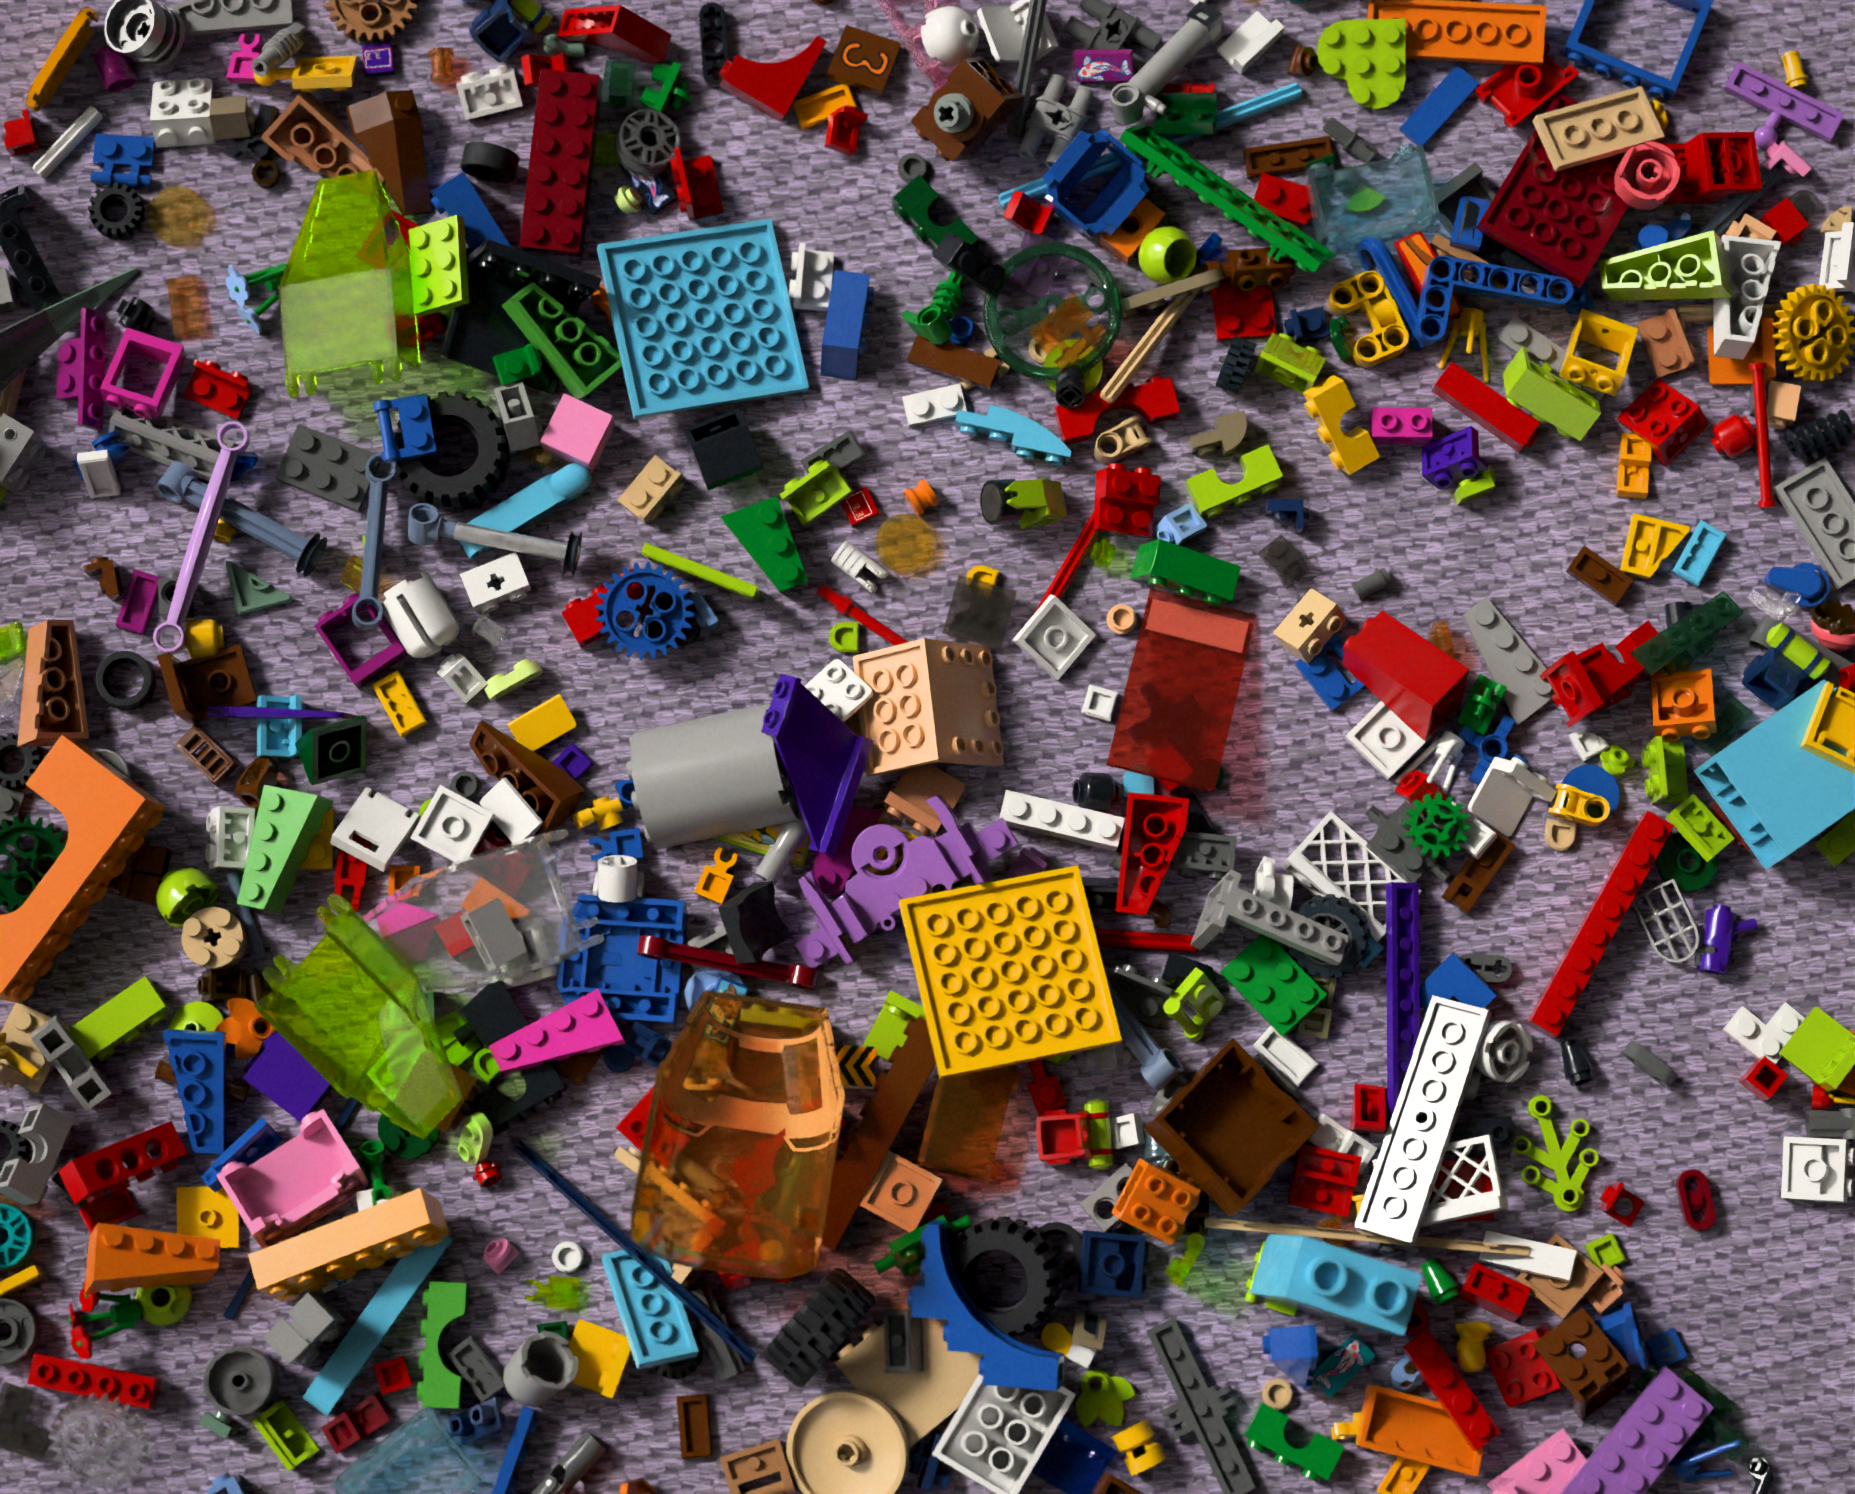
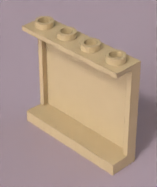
[835,1303,984,1448]

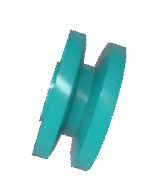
[0,1204,36,1269]

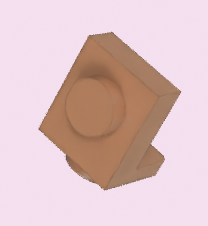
[1585,1262,1630,1317]

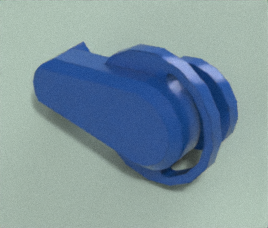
[1635,212,1692,251]
[72,430,131,481]
[1764,563,1830,607]

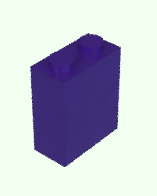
[243,1029,342,1123]

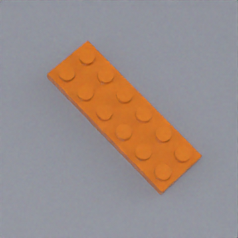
[1367,0,1547,66]

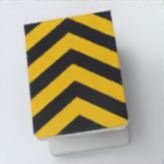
[821,1045,877,1089]

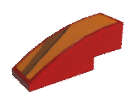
[1393,230,1464,319]

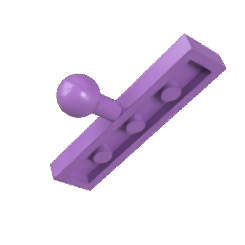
[1723,61,1844,149]

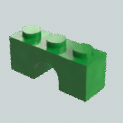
[1243,1402,1345,1483]

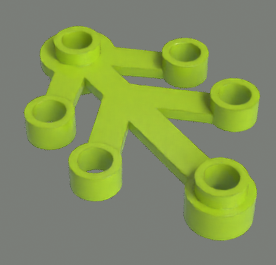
[1512,1095,1599,1212]

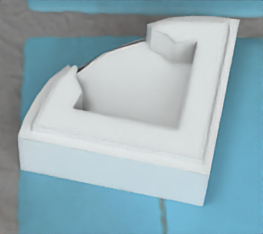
[1568,731,1610,762]

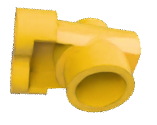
[572,795,623,831]

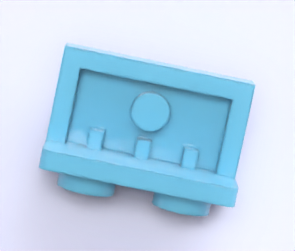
[257,695,305,759]

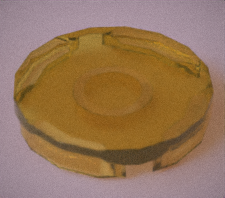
[147,186,208,245]
[875,514,935,574]

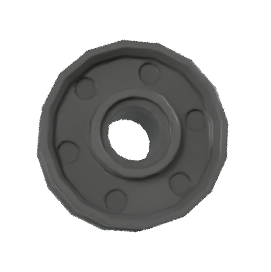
[614,109,681,177]
[0,1298,41,1365]

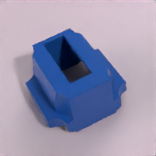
[1042,129,1149,237]

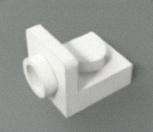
[437,653,488,703]

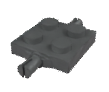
[1365,800,1451,883]

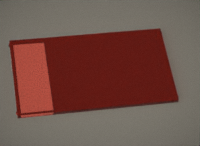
[1107,588,1256,792]

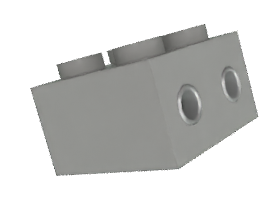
[0,413,46,494]

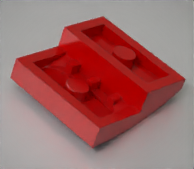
[1287,1144,1362,1217]

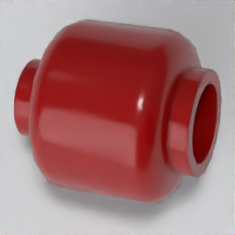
[1710,414,1756,458]

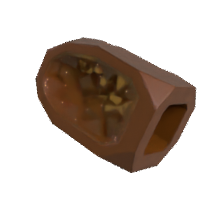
[234,757,279,810]

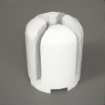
[380,571,460,658]

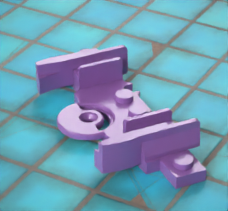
[795,794,1018,968]

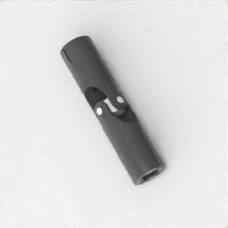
[531,1431,607,1494]

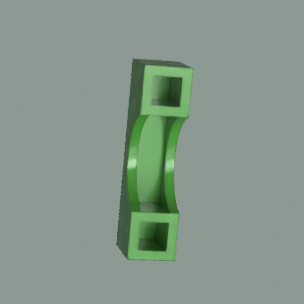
[417,1281,469,1409]

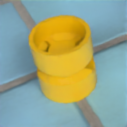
[1112,1419,1167,1476]

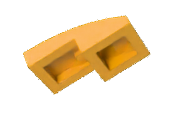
[1616,433,1651,499]

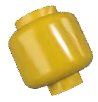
[179,618,224,658]

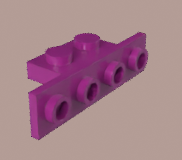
[56,308,106,430]

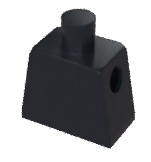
[453,977,529,1048]

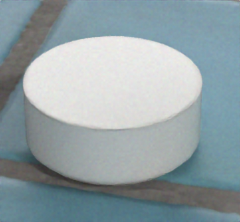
[552,1241,584,1273]

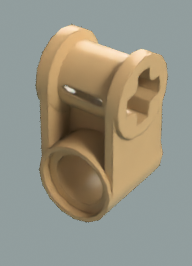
[1093,415,1153,464]

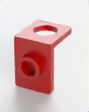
[1599,1181,1644,1227]

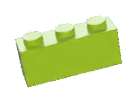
[69,976,171,1062]

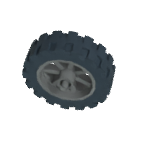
[1288,894,1370,978]

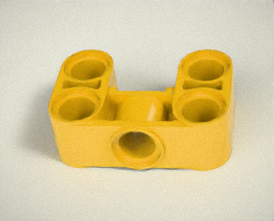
[1328,271,1409,368]

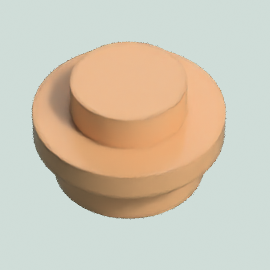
[1107,604,1137,635]

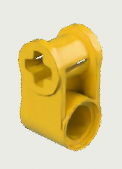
[1548,783,1610,827]

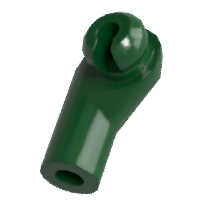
[1329,316,1353,361]

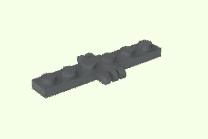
[1146,1318,1256,1494]

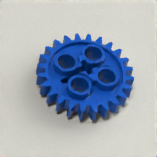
[595,562,694,661]

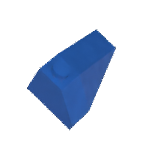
[1262,1325,1318,1389]

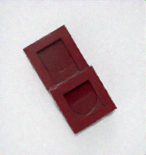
[321,1392,394,1454]

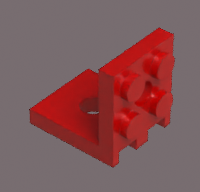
[1539,642,1632,728]

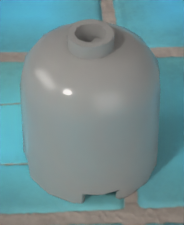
[503,1331,578,1407]

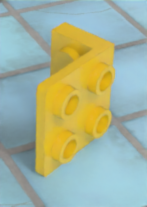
[569,1319,632,1399]

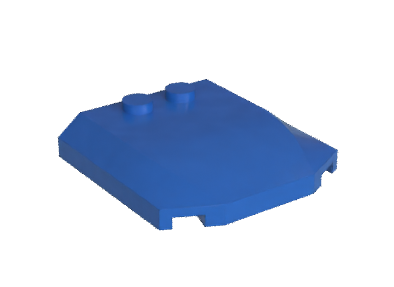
[556,894,688,1024]

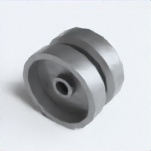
[203,1346,278,1416]

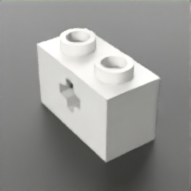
[460,552,532,614]

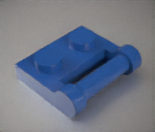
[373,393,438,463]
[1294,632,1365,712]

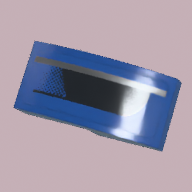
[1449,194,1490,252]

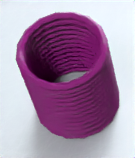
[93,45,136,92]

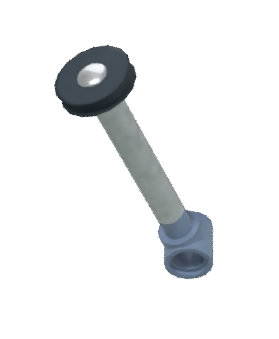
[408,503,582,576]

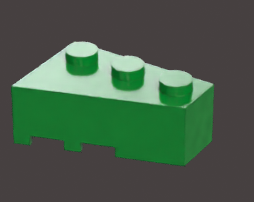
[719,496,808,592]
[1130,539,1241,606]

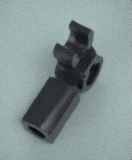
[223,104,280,162]

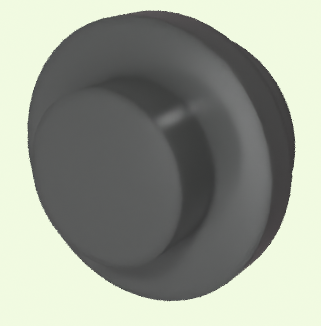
[450,771,481,801]

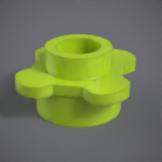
[1600,745,1635,776]

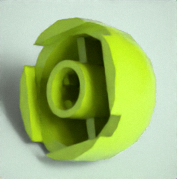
[156,867,218,928]

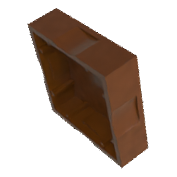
[1143,1038,1320,1217]

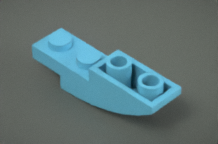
[955,404,1072,466]

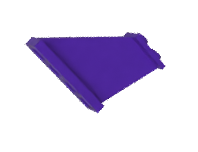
[761,674,874,857]

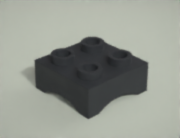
[718,881,791,964]

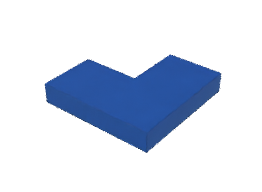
[1420,951,1498,1011]

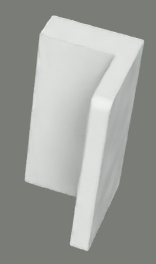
[1217,11,1284,75]

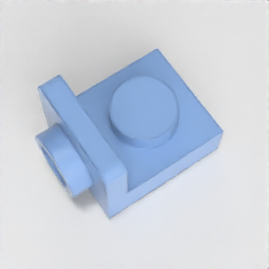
[1154,502,1208,546]

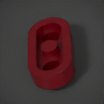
[1675,1169,1716,1231]

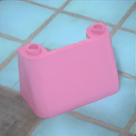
[216,1109,368,1249]

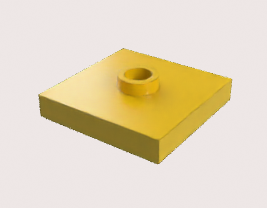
[177,1186,240,1248]

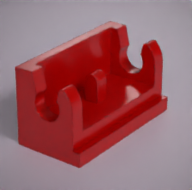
[1458,1262,1531,1323]

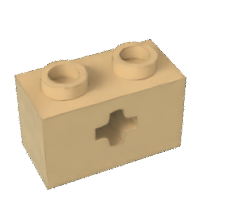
[1273,588,1346,664]

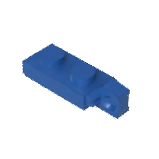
[201,1117,282,1193]

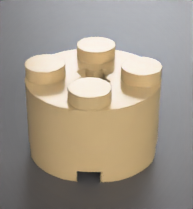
[181,907,248,970]

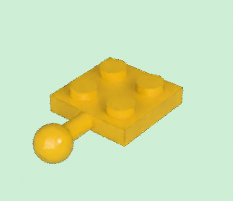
[254,56,358,92]

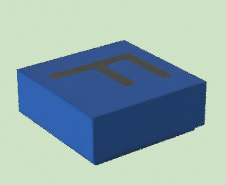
[1645,1328,1687,1369]

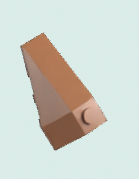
[260,91,384,197]

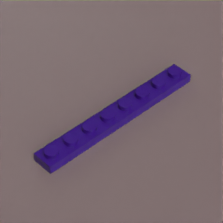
[1386,882,1421,1127]

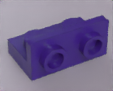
[1422,426,1488,489]

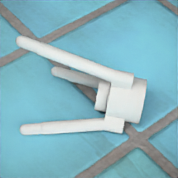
[1395,731,1465,795]

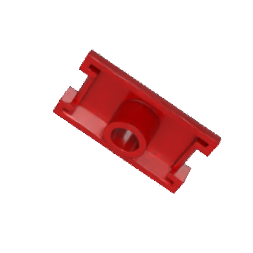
[1475,40,1580,128]

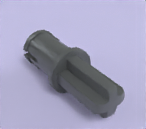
[1323,117,1378,166]

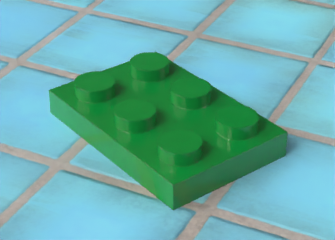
[1220,934,1328,1039]

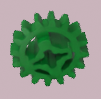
[1402,792,1470,860]

